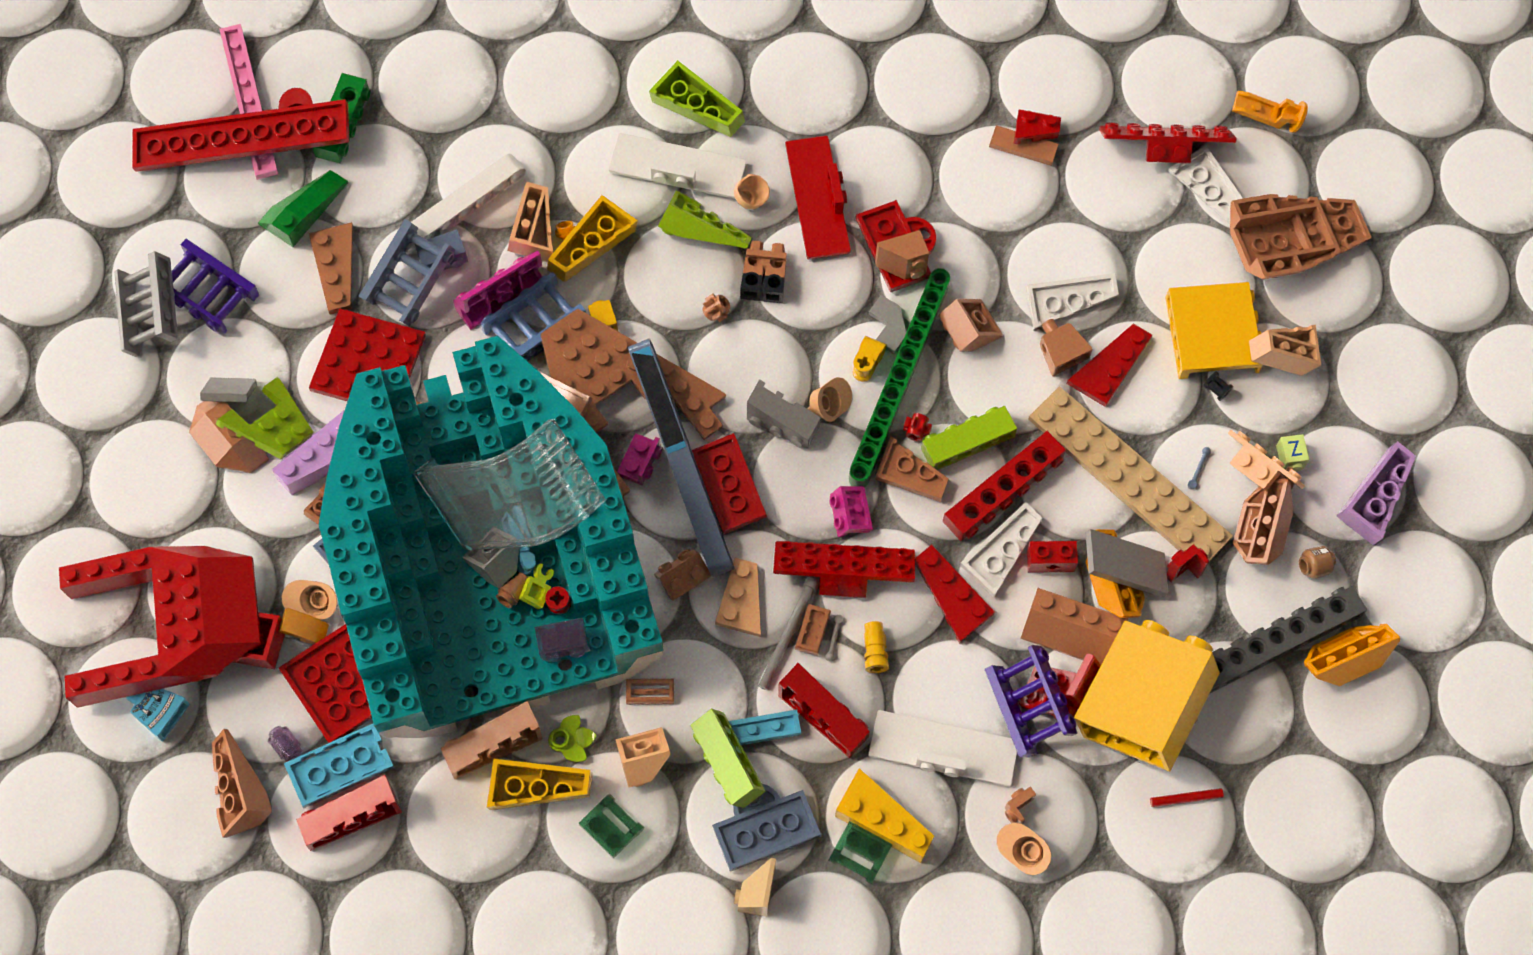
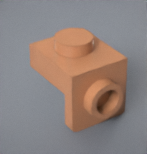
[1005,786,1036,824]

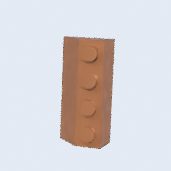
[1020,588,1128,665]

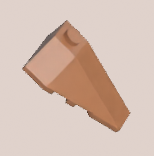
[212,729,272,838]

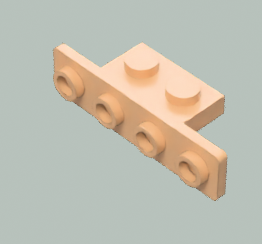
[1228,430,1305,491]

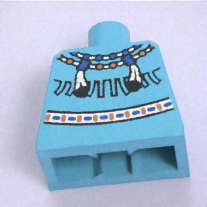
[126,689,190,742]

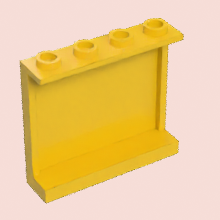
[1165,282,1263,379]

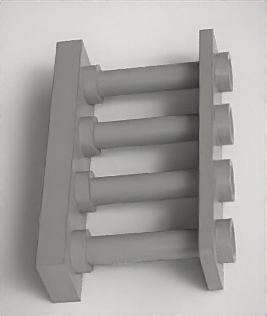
[114,251,178,357]

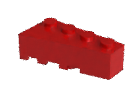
[778,663,870,758]

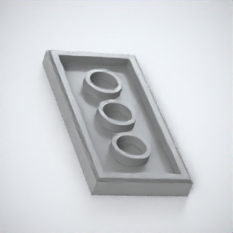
[1085,529,1169,597]

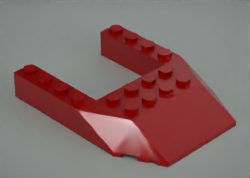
[59,546,261,708]

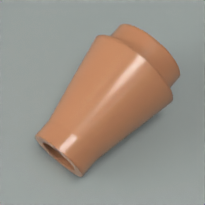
[496,572,528,608]

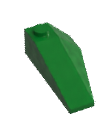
[258,170,348,247]

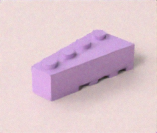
[272,410,344,495]
[1337,441,1416,545]

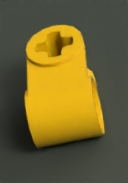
[853,336,887,382]

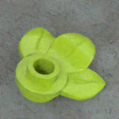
[548,715,596,762]

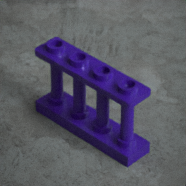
[172,238,259,334]
[984,645,1077,758]

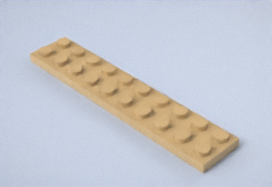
[1028,386,1233,562]

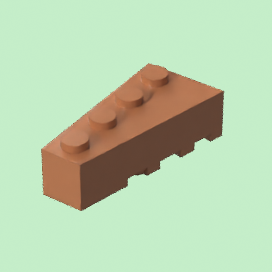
[440,701,543,780]

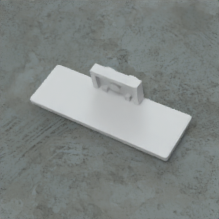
[609,133,746,199]
[869,710,1017,787]

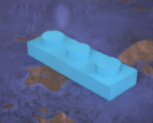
[729,710,801,745]

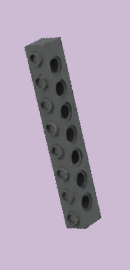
[1210,586,1367,693]

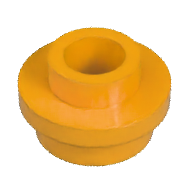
[555,221,575,240]

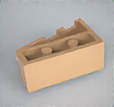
[507,181,553,262]
[1249,325,1321,376]

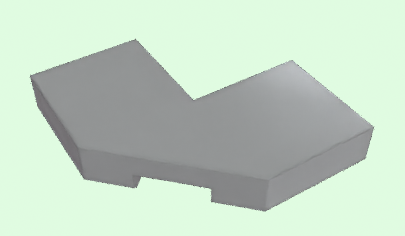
[869,295,906,354]

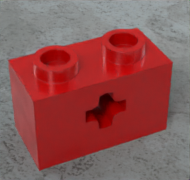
[1027,541,1078,573]

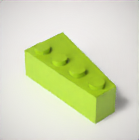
[649,60,745,137]

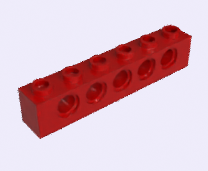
[942,430,1066,541]

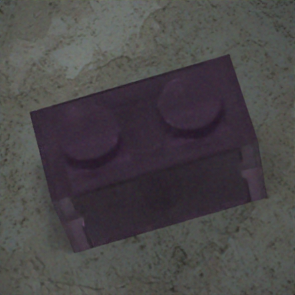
[535,618,590,662]

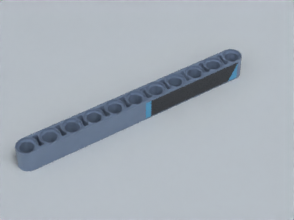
[628,339,735,578]

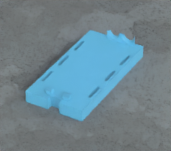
[284,723,394,809]

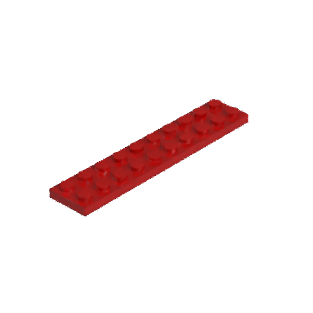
[132,99,349,172]

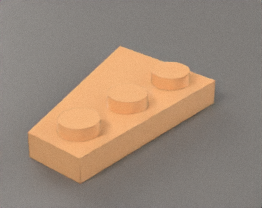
[715,558,761,637]

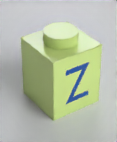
[1276,434,1309,472]

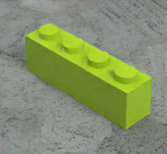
[921,406,1017,470]
[690,708,766,808]

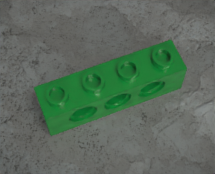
[313,73,371,163]

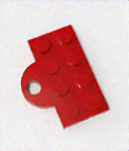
[856,200,936,293]
[692,433,767,534]

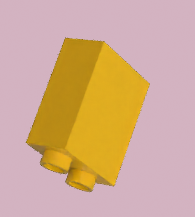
[1074,620,1220,772]

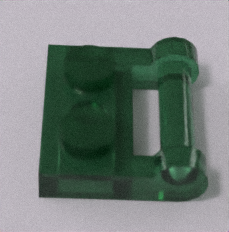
[579,794,644,859]
[828,821,893,884]

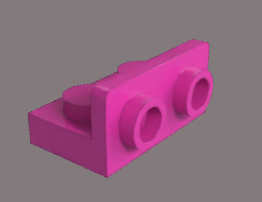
[617,433,663,486]
[829,486,873,537]

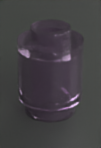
[267,726,302,762]

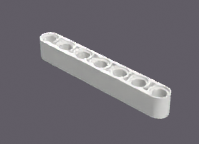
[391,153,526,257]

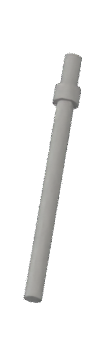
[758,576,820,690]

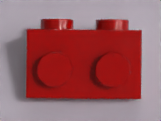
[1167,544,1209,583]

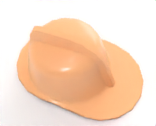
[807,377,852,422]
[282,580,337,620]
[997,823,1051,875]

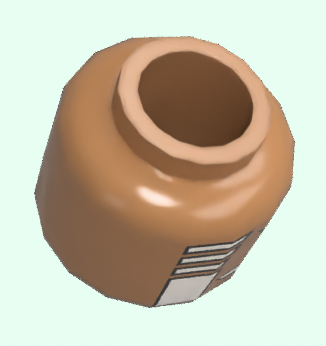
[1299,546,1336,579]

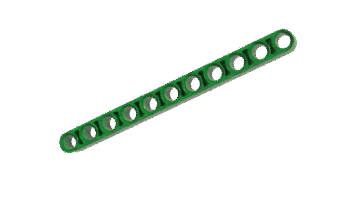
[849,268,950,487]

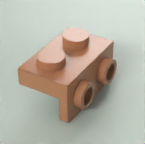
[654,549,711,601]

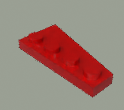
[1066,323,1152,407]
[915,544,995,644]

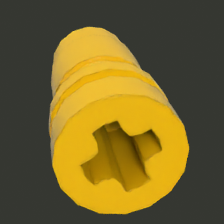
[864,621,889,673]

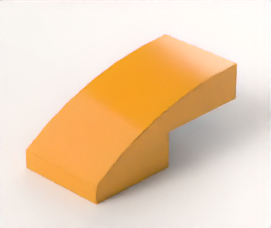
[279,608,329,645]

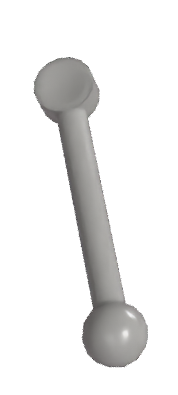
[825,615,843,661]

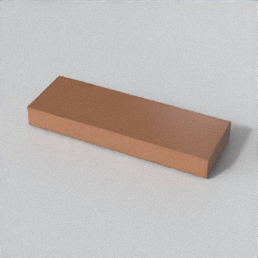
[989,125,1059,166]

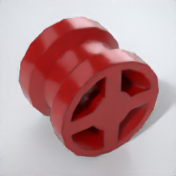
[545,586,572,615]

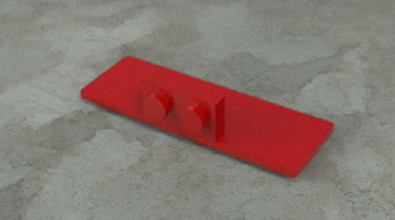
[1099,122,1237,163]
[785,136,851,259]
[773,541,915,598]

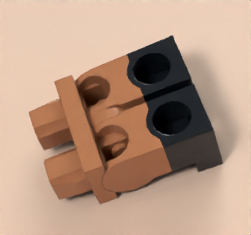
[740,241,787,303]

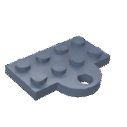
[712,784,821,872]

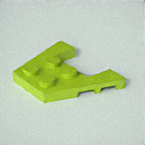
[216,377,313,459]

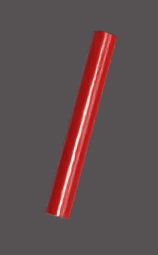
[1150,788,1224,807]

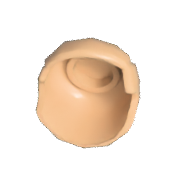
[734,174,770,210]

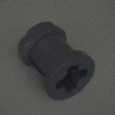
[1203,371,1234,401]

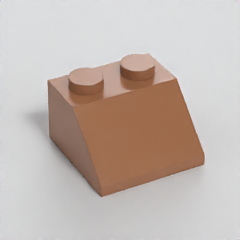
[875,230,929,279]
[938,299,1003,352]

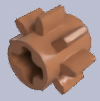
[702,293,730,322]

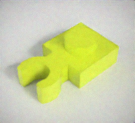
[518,563,554,609]

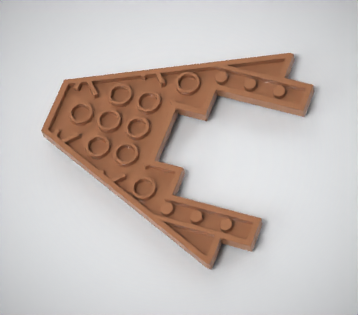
[541,309,726,498]

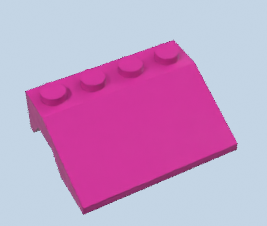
[453,251,542,330]

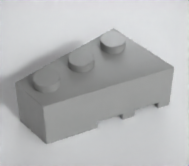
[747,379,821,448]

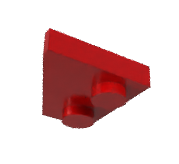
[1013,109,1061,144]

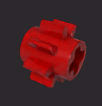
[903,413,932,442]

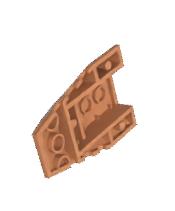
[1230,194,1372,280]

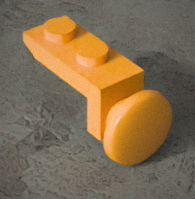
[1232,91,1308,133]

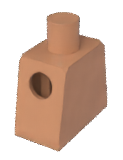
[1040,319,1093,376]

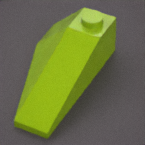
[658,190,752,248]

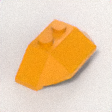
[1086,529,1145,618]
[1304,624,1400,686]

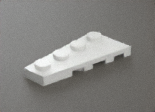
[1169,146,1243,224]
[1026,273,1119,330]
[960,502,1042,598]

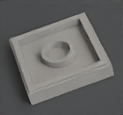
[200,377,256,402]

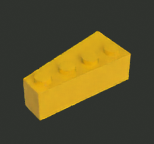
[547,195,638,282]

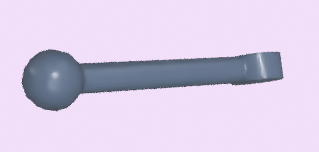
[1187,447,1211,490]

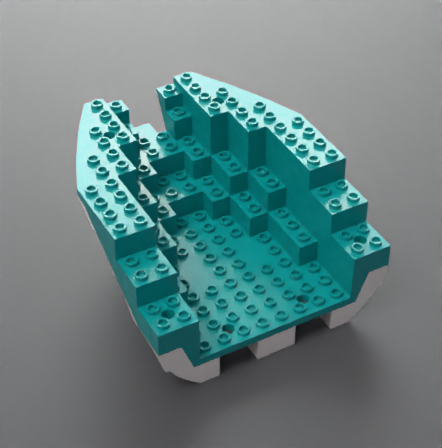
[318,336,663,738]

